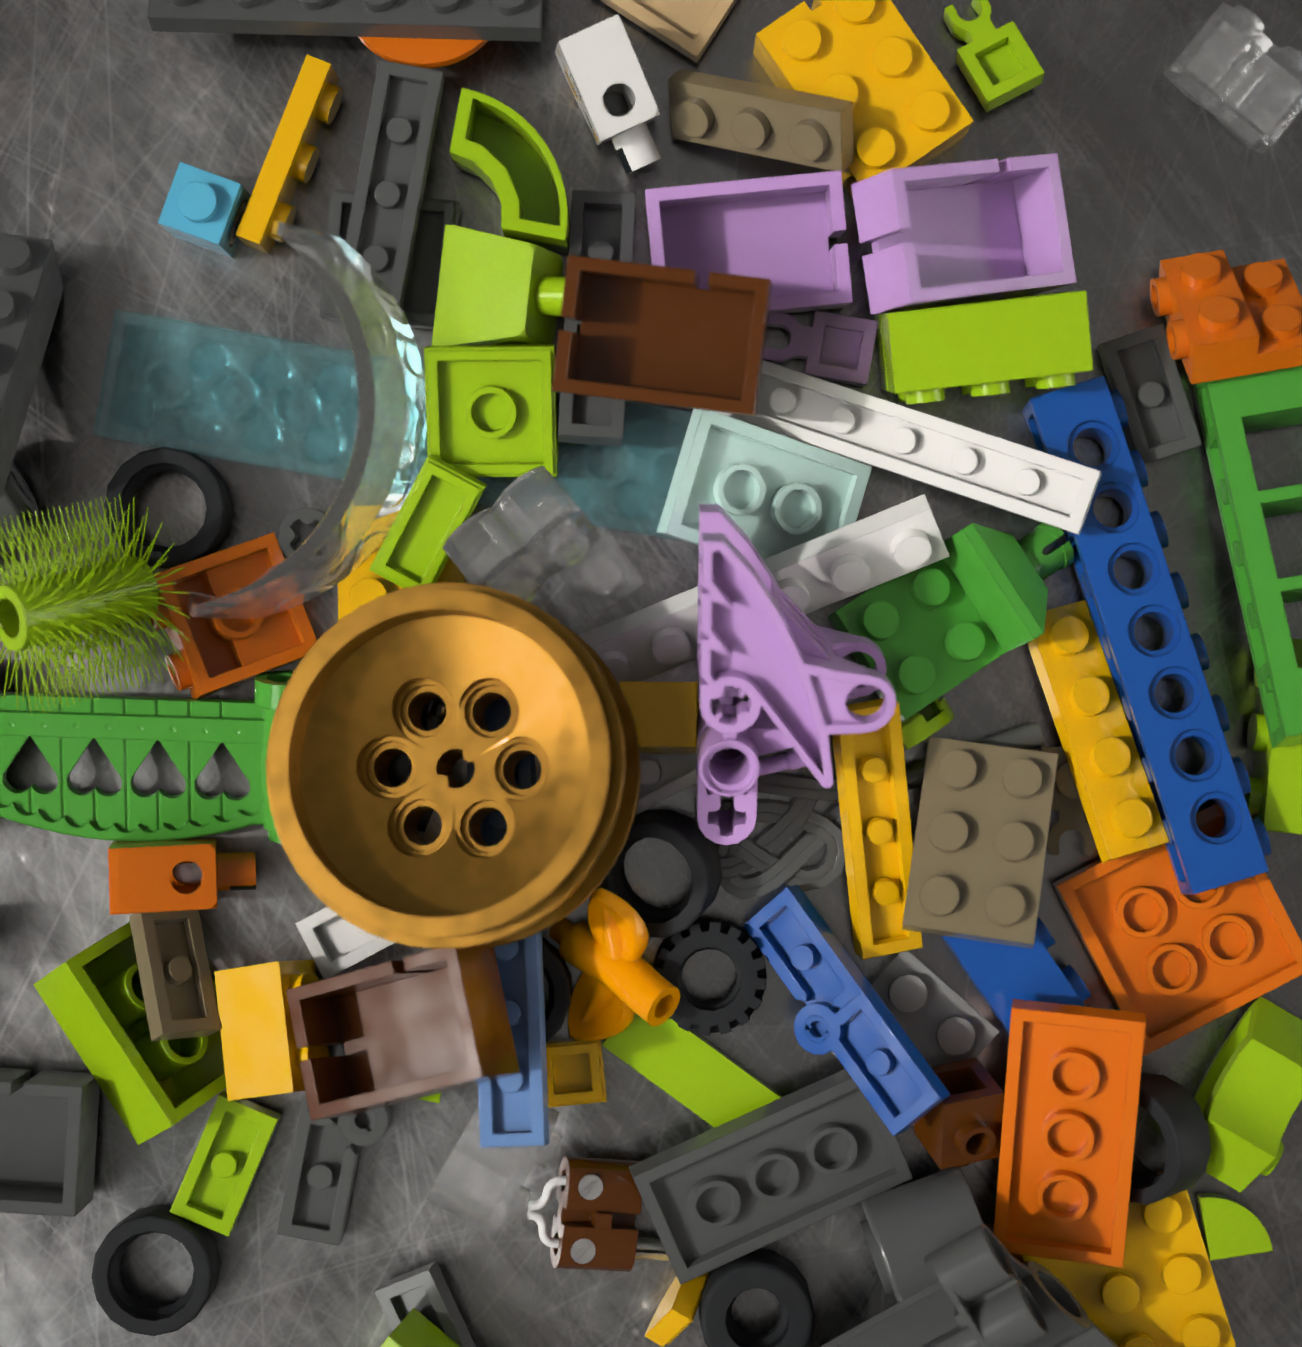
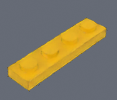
[1027,600,1169,863]
[832,698,923,960]

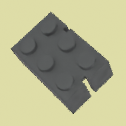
[0,1067,100,1217]

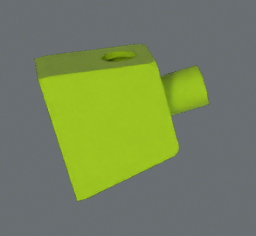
[432,225,565,345]

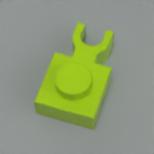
[943,0,1045,113]

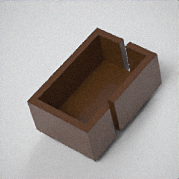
[552,255,773,417]
[286,943,520,1121]

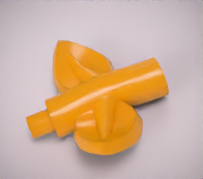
[549,888,680,1041]

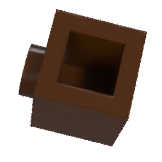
[914,1057,1004,1170]

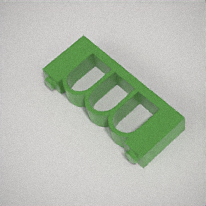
[1191,366,1302,749]

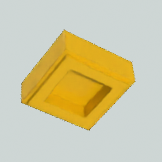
[546,1038,607,1108]

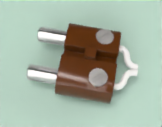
[527,1156,670,1272]

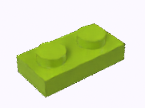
[170,1090,281,1237]

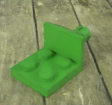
[827,523,1074,722]

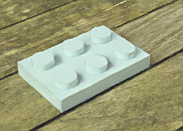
[657,409,872,559]

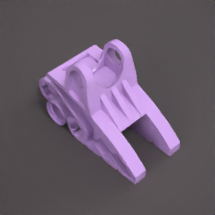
[696,504,896,845]

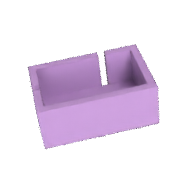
[851,153,1077,315]
[645,170,853,314]

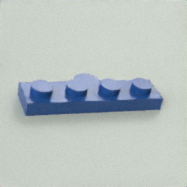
[743,885,951,1136]

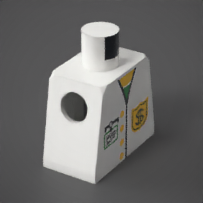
[555,14,661,174]

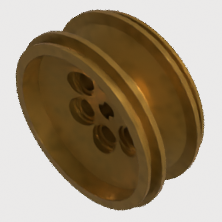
[266,582,641,949]

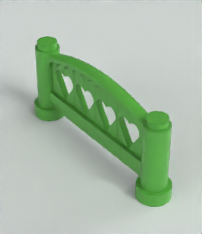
[0,671,293,844]

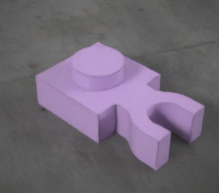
[763,310,878,387]

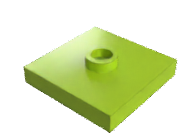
[424,344,559,477]

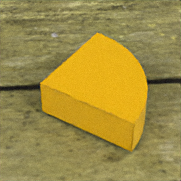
[645,1272,709,1347]

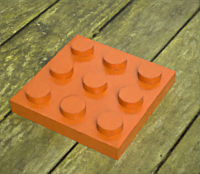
[1052,801,1302,1056]

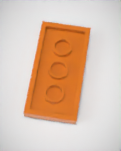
[993,999,1146,1268]

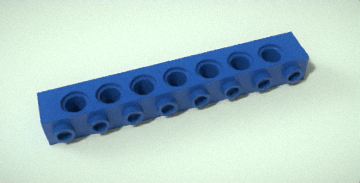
[1022,375,1272,895]

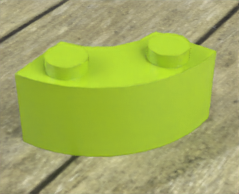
[449,88,570,253]
[1194,996,1302,1193]

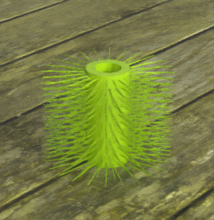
[0,494,192,715]

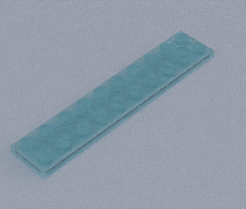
[93,309,692,543]

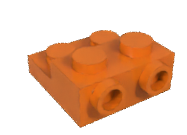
[1150,250,1302,385]
[150,532,317,699]

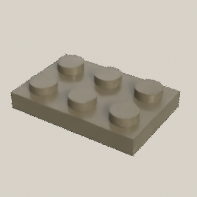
[902,736,1059,949]

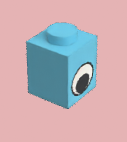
[158,162,251,258]

